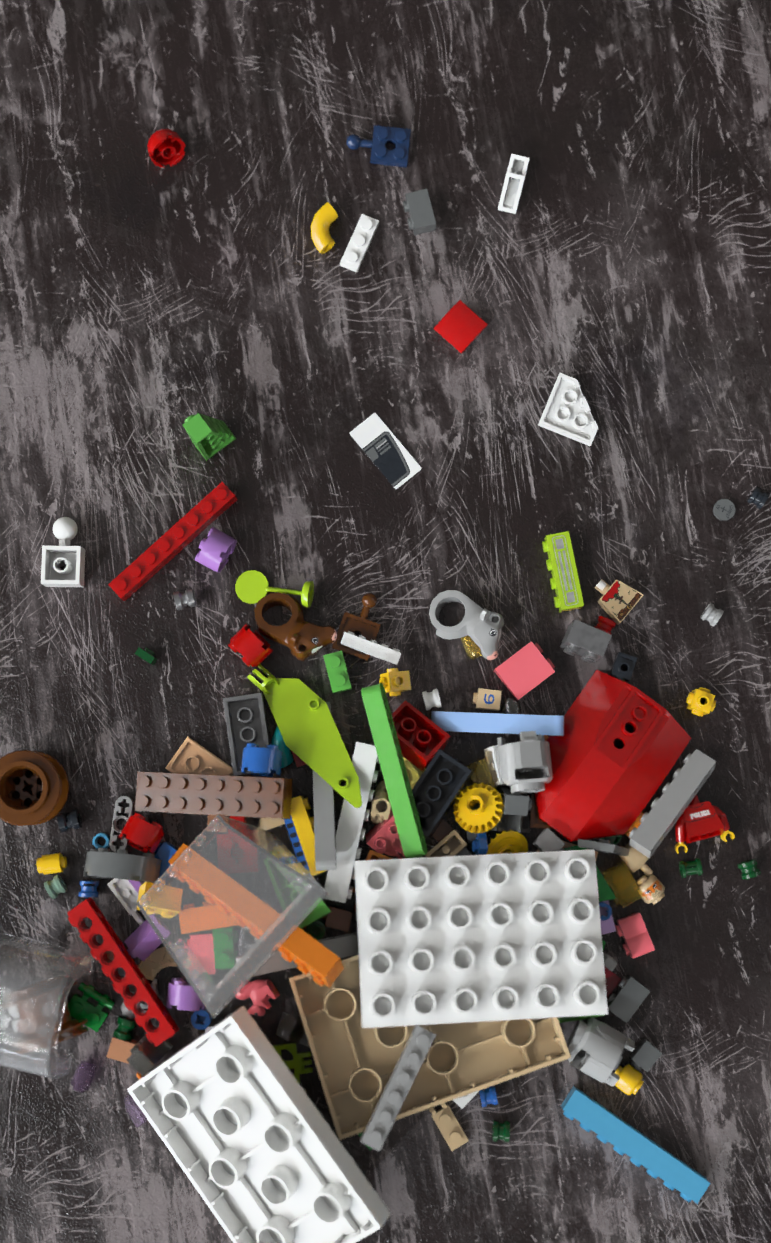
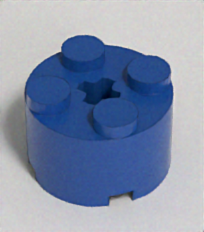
[241,743,283,777]

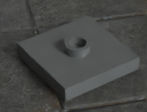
[577,839,630,856]

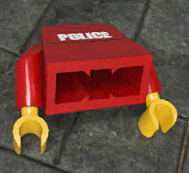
[675,794,735,854]

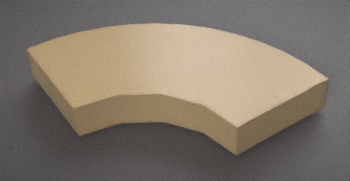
[138,946,184,981]

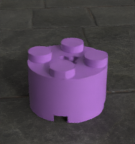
[195,527,237,573]
[166,977,208,1011]

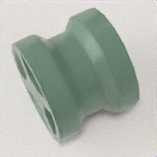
[44,874,68,899]

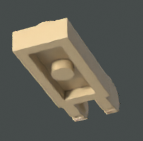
[429,1102,469,1151]

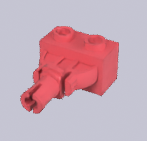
[365,808,405,859]

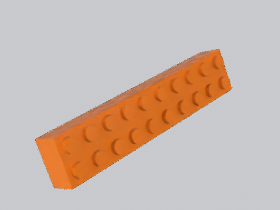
[168,843,344,988]

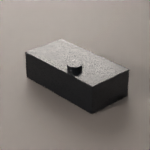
[412,749,474,837]

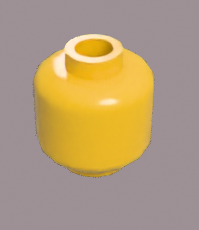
[615,1064,644,1095]

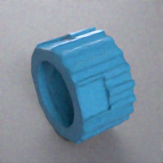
[92,833,110,849]

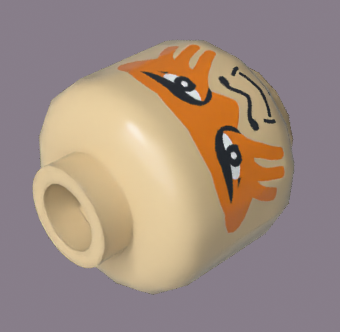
[636,875,665,905]

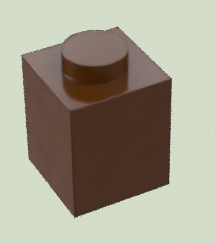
[323,905,353,932]

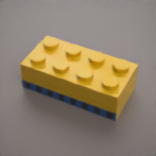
[284,795,327,879]

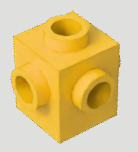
[379,668,411,696]
[686,687,716,717]

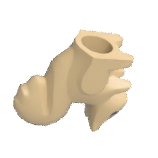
[370,781,391,824]

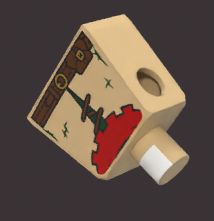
[594,579,643,625]

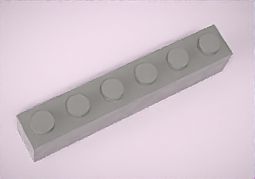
[629,749,716,859]
[360,1025,436,1152]

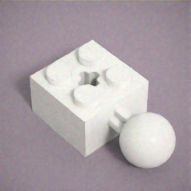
[41,517,85,587]

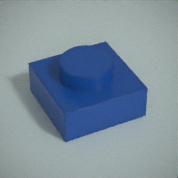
[472,832,488,855]

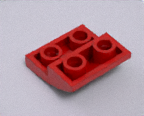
[434,300,488,353]

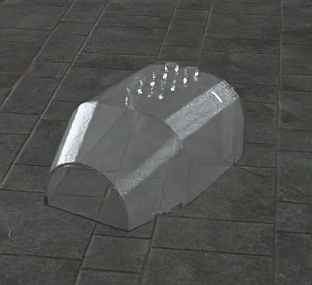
[0,933,94,1079]

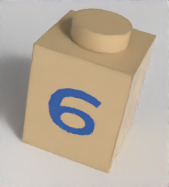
[472,688,502,711]

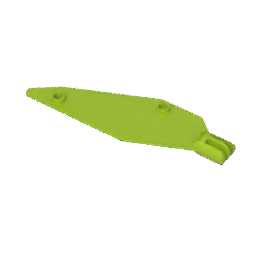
[247,664,362,808]

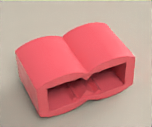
[615,912,655,959]

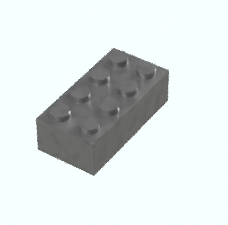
[223,693,271,776]

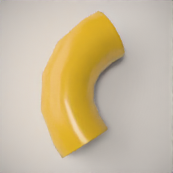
[311,202,338,254]

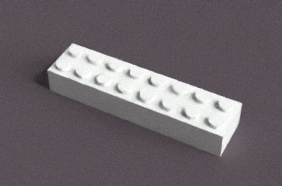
[322,742,380,903]

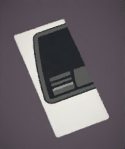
[349,413,422,489]

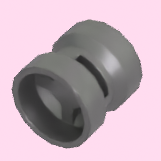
[173,588,197,610]

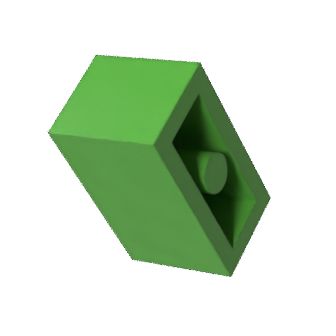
[323,651,352,694]

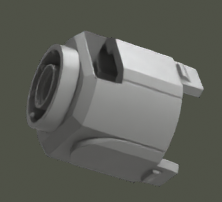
[497,731,553,794]
[566,1018,635,1087]

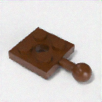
[332,593,381,661]

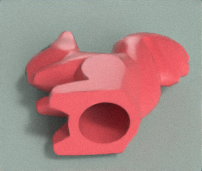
[232,978,280,1017]

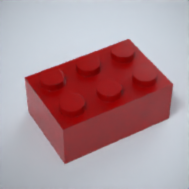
[392,700,451,772]

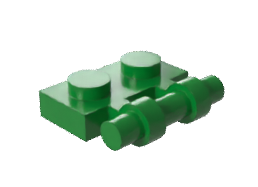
[68,982,115,1032]

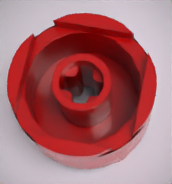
[228,623,274,667]
[119,813,165,854]

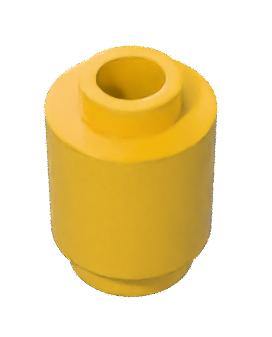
[36,853,67,875]

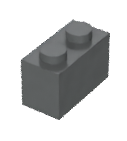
[403,189,436,235]
[499,787,532,816]
[607,975,650,1024]

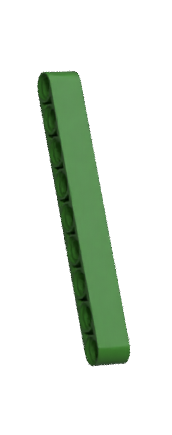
[361,683,427,858]

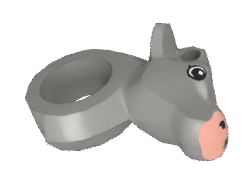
[429,590,504,660]

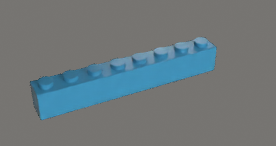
[561,1086,710,1204]

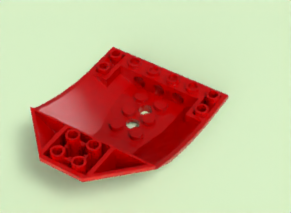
[534,670,691,842]

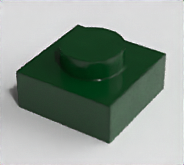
[135,647,158,666]

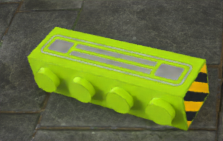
[542,531,584,612]

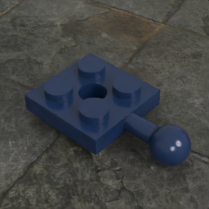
[346,125,411,168]

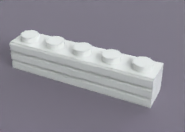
[341,631,401,665]

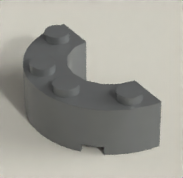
[83,848,162,883]

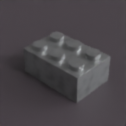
[560,619,612,663]

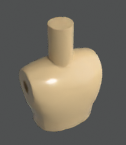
[619,842,653,876]

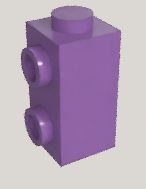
[124,914,171,961]

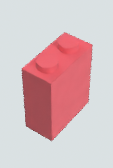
[494,641,555,701]

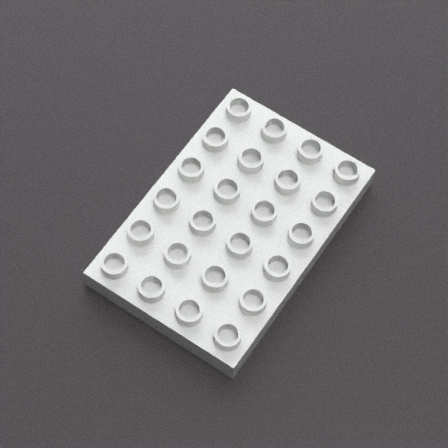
[354,849,608,1028]
[127,1006,391,1243]

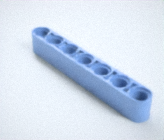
[431,711,564,736]

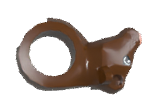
[254,593,337,661]

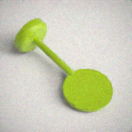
[235,570,314,608]

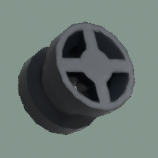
[747,486,770,510]

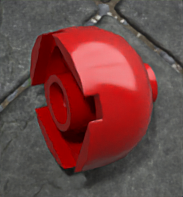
[147,129,186,168]

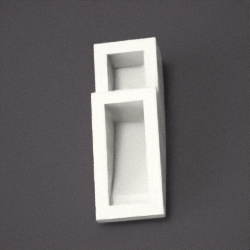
[498,154,530,214]

